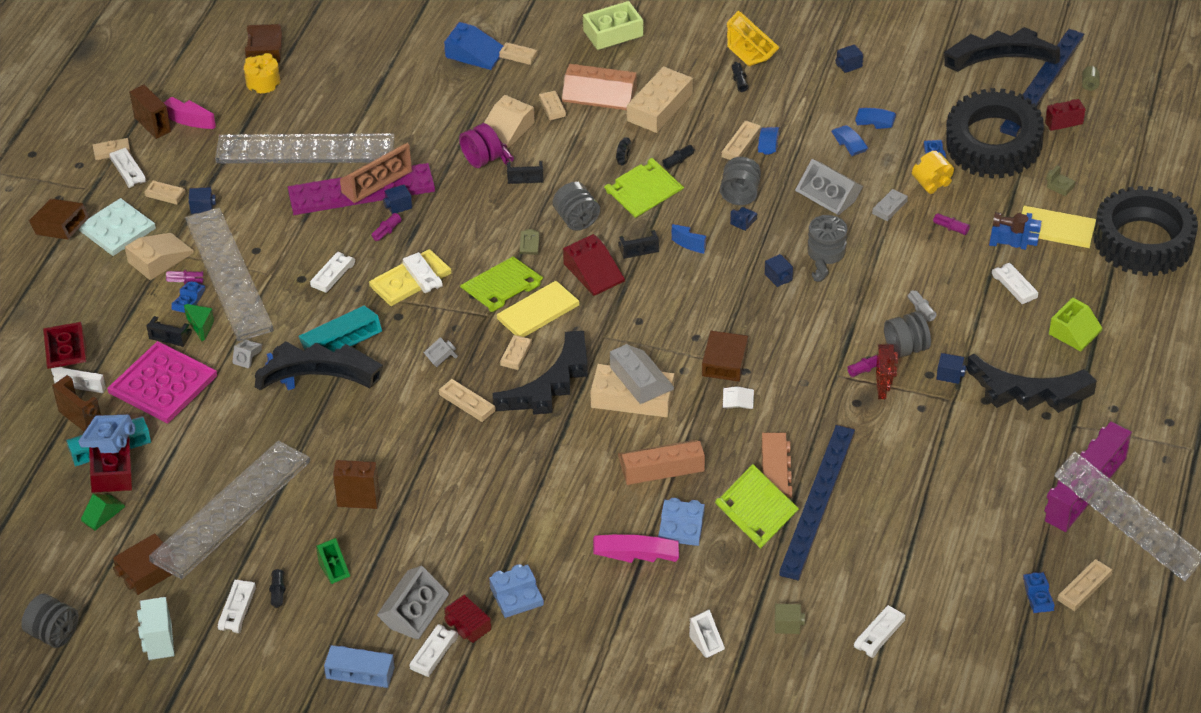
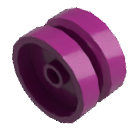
[459,123,502,169]

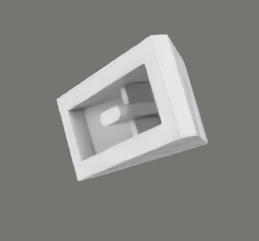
[690,610,725,658]

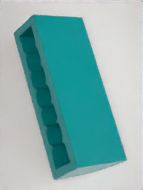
[299,305,382,352]
[66,416,151,466]

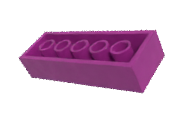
[1044,422,1132,532]

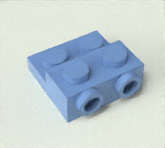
[78,415,135,453]
[658,498,705,546]
[489,564,544,618]

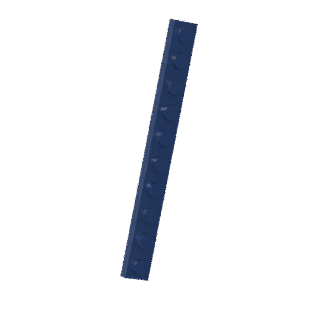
[1000,29,1084,137]
[779,425,855,581]

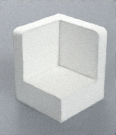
[723,387,754,409]

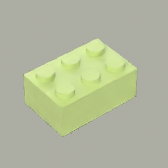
[583,1,643,50]

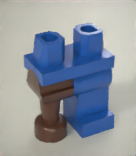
[989,212,1042,250]

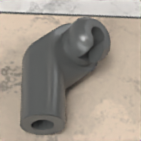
[812,259,829,282]

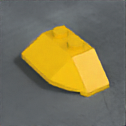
[727,10,780,66]

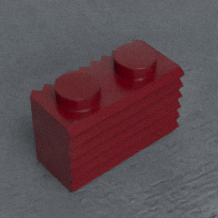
[1045,99,1086,131]
[444,594,491,643]

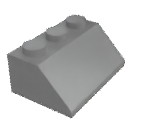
[795,159,863,215]
[610,344,674,404]
[377,565,449,639]

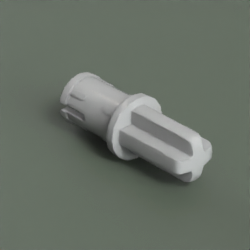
[908,290,937,322]

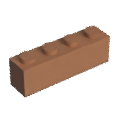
[762,433,792,498]

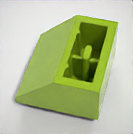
[1049,298,1102,352]

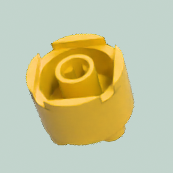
[244,54,280,93]
[912,151,954,194]

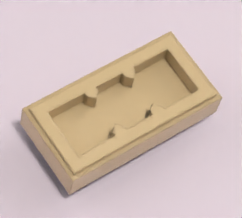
[499,42,537,65]
[539,91,566,120]
[93,138,131,160]
[145,181,185,204]
[500,335,532,370]

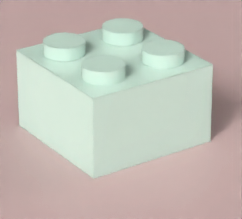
[137,597,174,660]

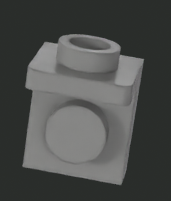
[423,337,458,367]
[233,339,262,368]

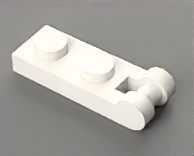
[109,148,146,188]
[310,252,355,293]
[402,252,442,293]
[992,263,1038,304]
[51,366,106,393]
[218,580,256,633]
[854,605,906,658]
[410,624,458,677]

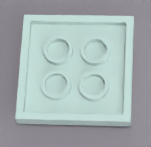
[79,198,156,256]

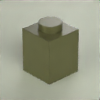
[775,604,805,634]

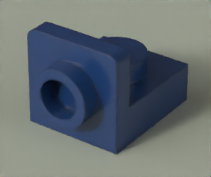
[730,207,757,231]

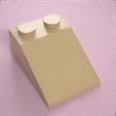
[484,95,534,149]
[125,233,194,280]

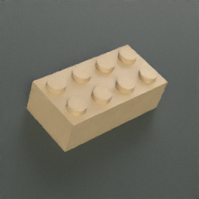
[627,66,693,133]
[591,364,674,417]

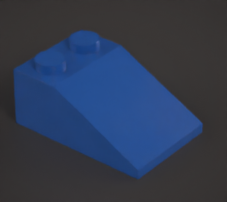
[444,22,503,70]

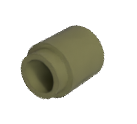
[1082,66,1100,91]

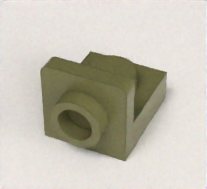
[1046,165,1075,196]
[520,229,540,255]

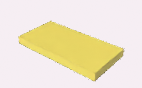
[1022,206,1096,248]
[369,249,451,306]
[497,281,579,337]

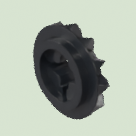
[616,137,632,166]

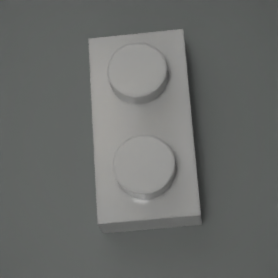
[872,189,908,221]

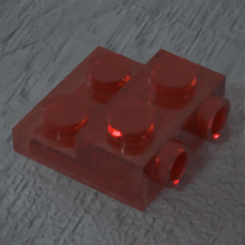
[876,344,898,399]

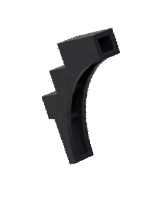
[944,27,1060,72]
[492,330,588,415]
[254,341,383,391]
[966,354,1097,413]

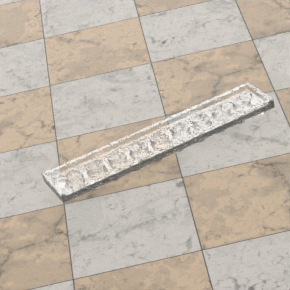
[215,134,395,164]
[185,207,274,342]
[149,440,310,579]

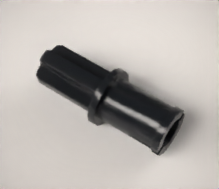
[731,62,748,92]
[662,144,695,170]
[269,569,286,608]

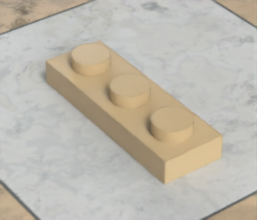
[722,121,761,160]
[439,379,495,422]
[1058,559,1112,611]

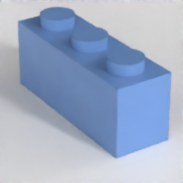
[324,645,395,688]

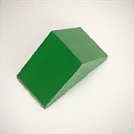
[184,304,214,341]
[81,494,125,531]
[316,538,350,584]

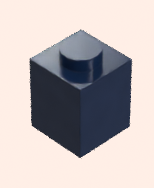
[835,44,863,73]
[383,184,412,214]
[188,187,216,214]
[765,254,793,287]
[936,353,967,384]

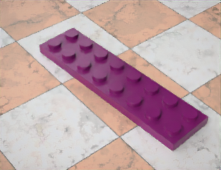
[287,163,435,215]

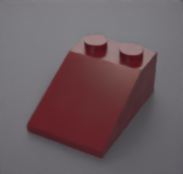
[563,234,625,296]
[43,322,87,369]
[89,437,132,493]

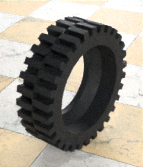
[946,88,1044,178]
[1093,186,1198,276]

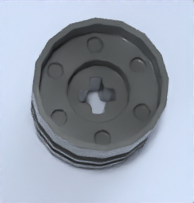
[720,157,761,205]
[553,182,600,231]
[807,215,848,264]
[884,311,931,358]
[21,593,79,648]

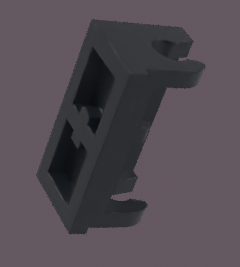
[507,161,544,184]
[618,230,659,259]
[146,316,192,347]

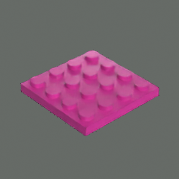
[107,341,217,424]

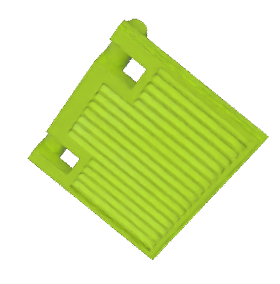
[604,158,684,218]
[460,256,543,312]
[715,464,799,548]

